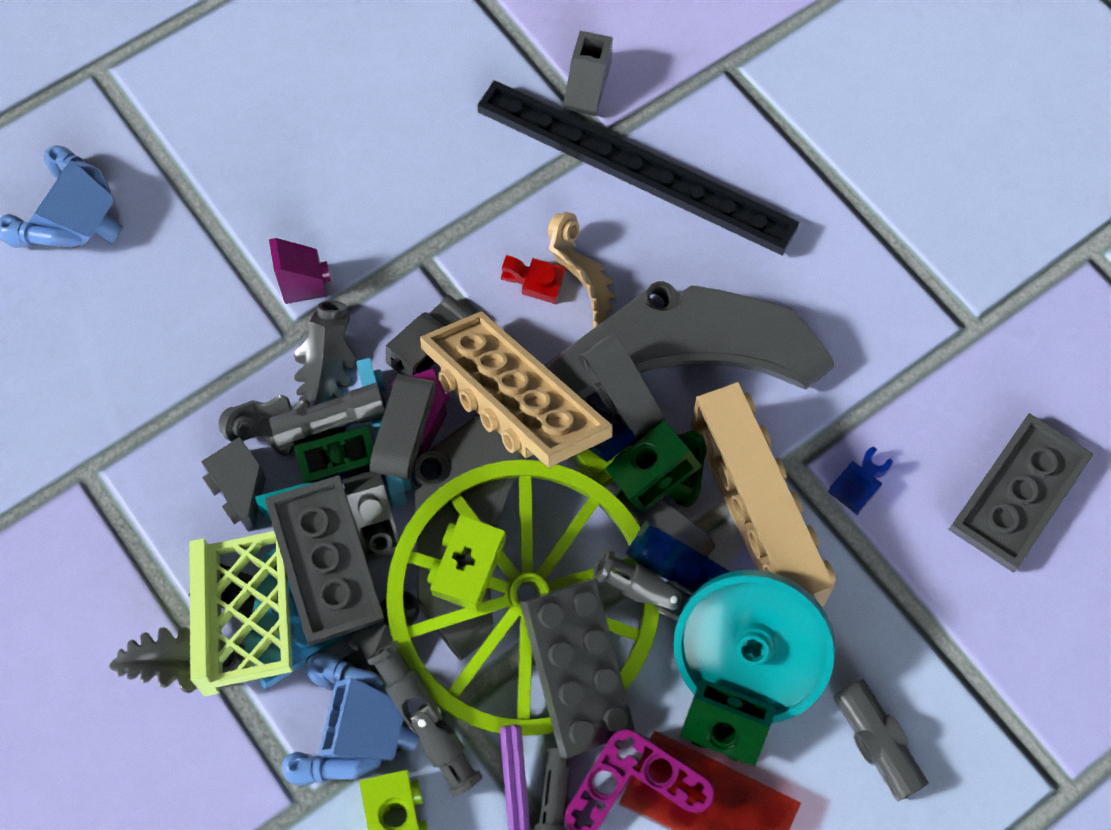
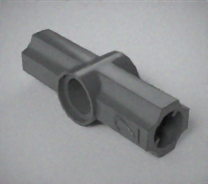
[833,678,929,802]

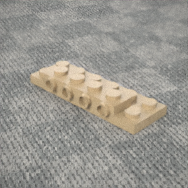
[420,311,613,468]

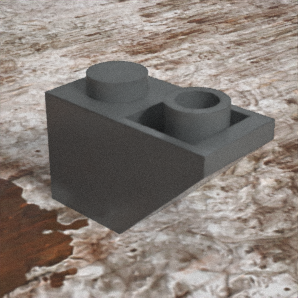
[563,30,613,116]
[201,437,266,531]
[342,470,399,562]

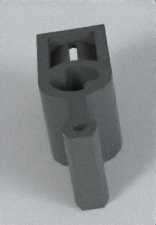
[385,295,474,376]

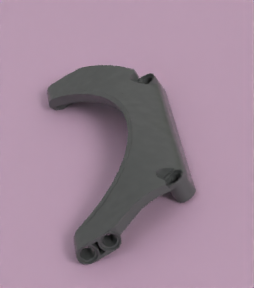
[411,281,835,661]

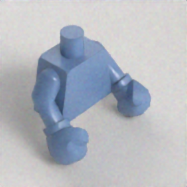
[0,145,123,248]
[282,652,419,787]

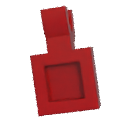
[501,255,566,304]

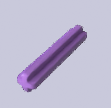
[500,724,530,830]

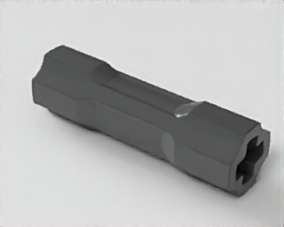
[269,382,386,450]

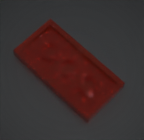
[619,730,801,830]

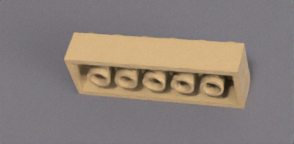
[691,382,836,608]

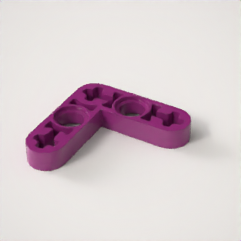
[565,729,715,830]

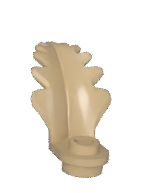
[548,212,616,328]

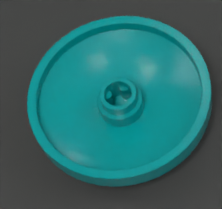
[674,570,836,723]

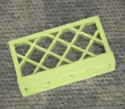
[189,531,293,697]

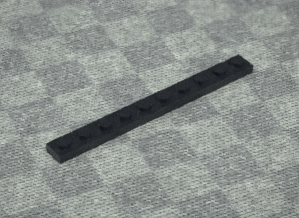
[477,80,800,256]

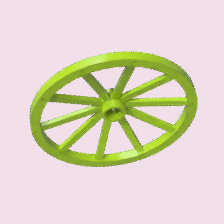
[386,460,660,736]

